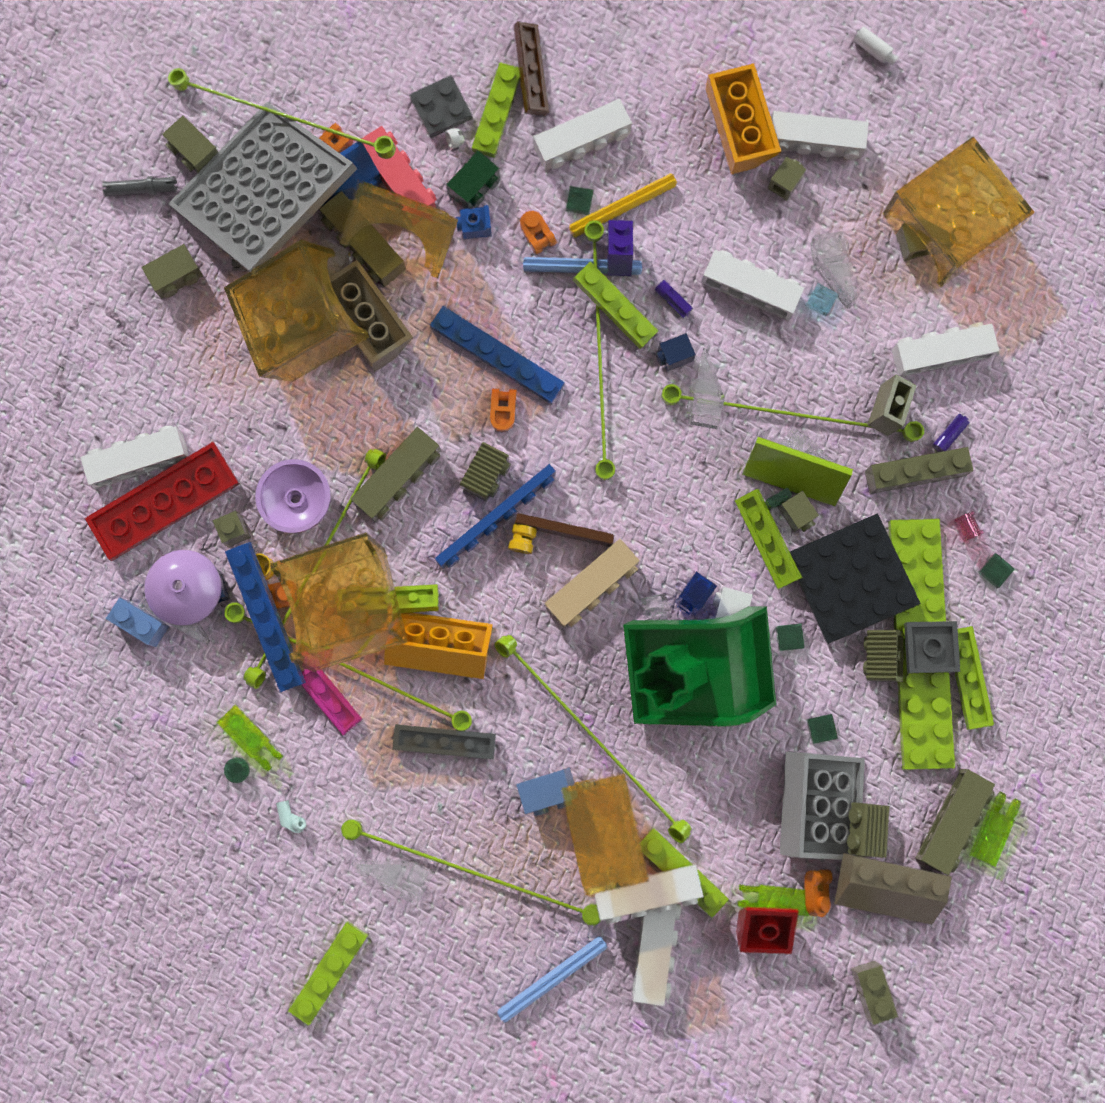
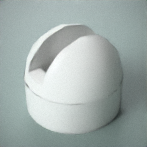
[445,128,465,149]

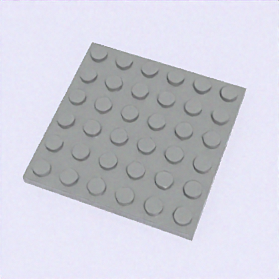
[168,102,357,276]

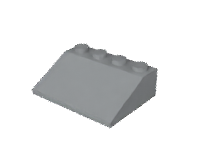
[780,752,865,860]

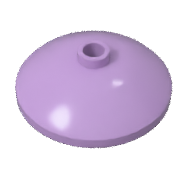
[255,459,331,534]
[145,550,221,626]

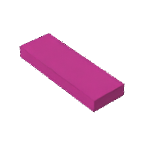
[301,662,363,736]

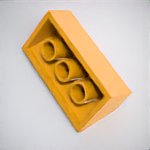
[705,63,781,175]
[384,612,493,679]

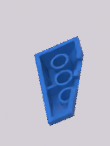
[321,142,382,207]

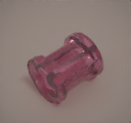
[954,511,984,542]

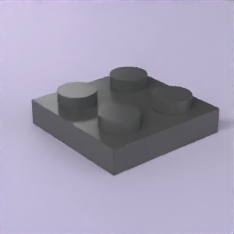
[409,75,473,139]
[904,621,960,673]

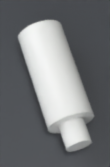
[853,26,898,65]

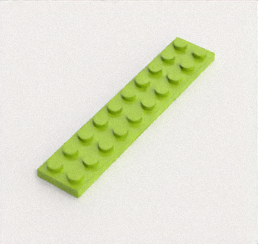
[888,519,955,769]

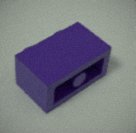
[607,220,633,276]

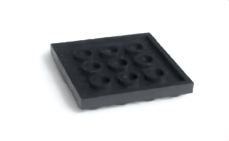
[790,513,921,645]

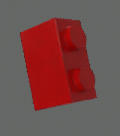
[736,907,799,954]

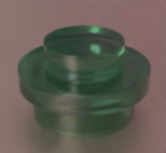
[224,757,250,783]

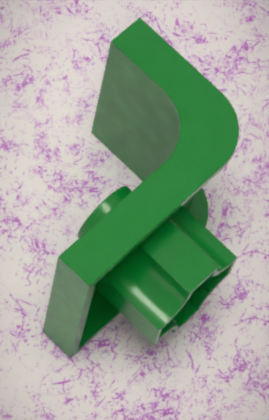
[623,606,776,727]

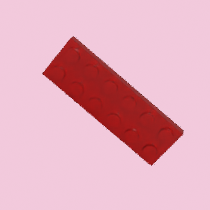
[84,441,240,561]

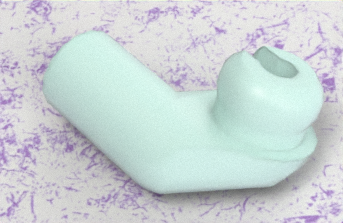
[276,800,306,833]

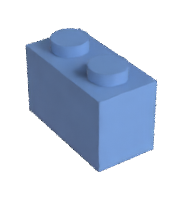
[106,597,169,647]
[516,767,579,816]

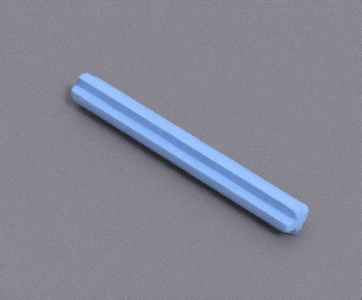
[523,257,642,275]
[497,936,607,1023]

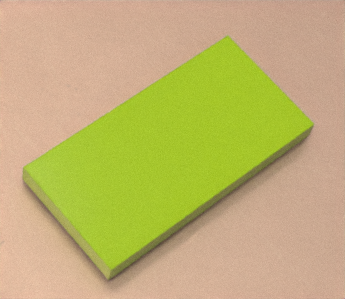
[742,437,853,506]

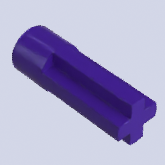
[655,279,693,319]
[932,413,970,452]

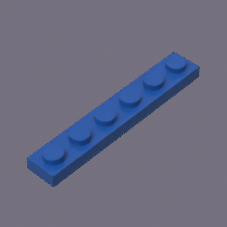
[430,306,565,404]
[434,463,556,569]
[225,542,306,693]

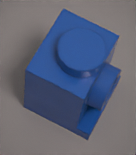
[456,205,492,240]

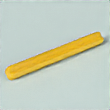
[569,174,677,238]

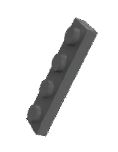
[392,724,496,759]

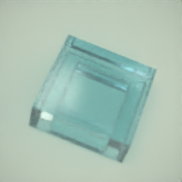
[805,283,839,317]

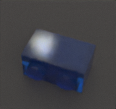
[675,571,717,616]

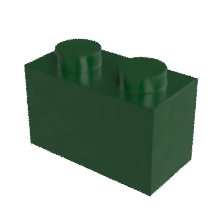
[446,150,500,209]

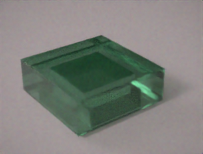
[566,186,594,215]
[765,487,792,511]
[978,553,1015,588]
[775,623,804,651]
[806,714,838,744]

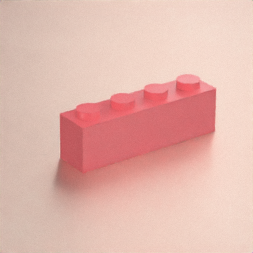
[361,126,437,225]

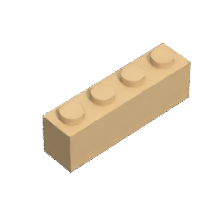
[544,539,640,628]

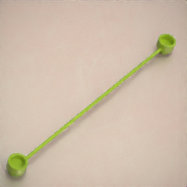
[168,68,396,159]
[584,220,615,480]
[661,384,924,442]
[243,449,386,689]
[224,602,472,731]
[494,635,692,843]
[341,819,601,926]

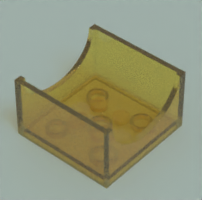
[882,136,1035,287]
[339,179,458,278]
[224,240,369,382]
[270,532,408,672]
[562,772,649,896]

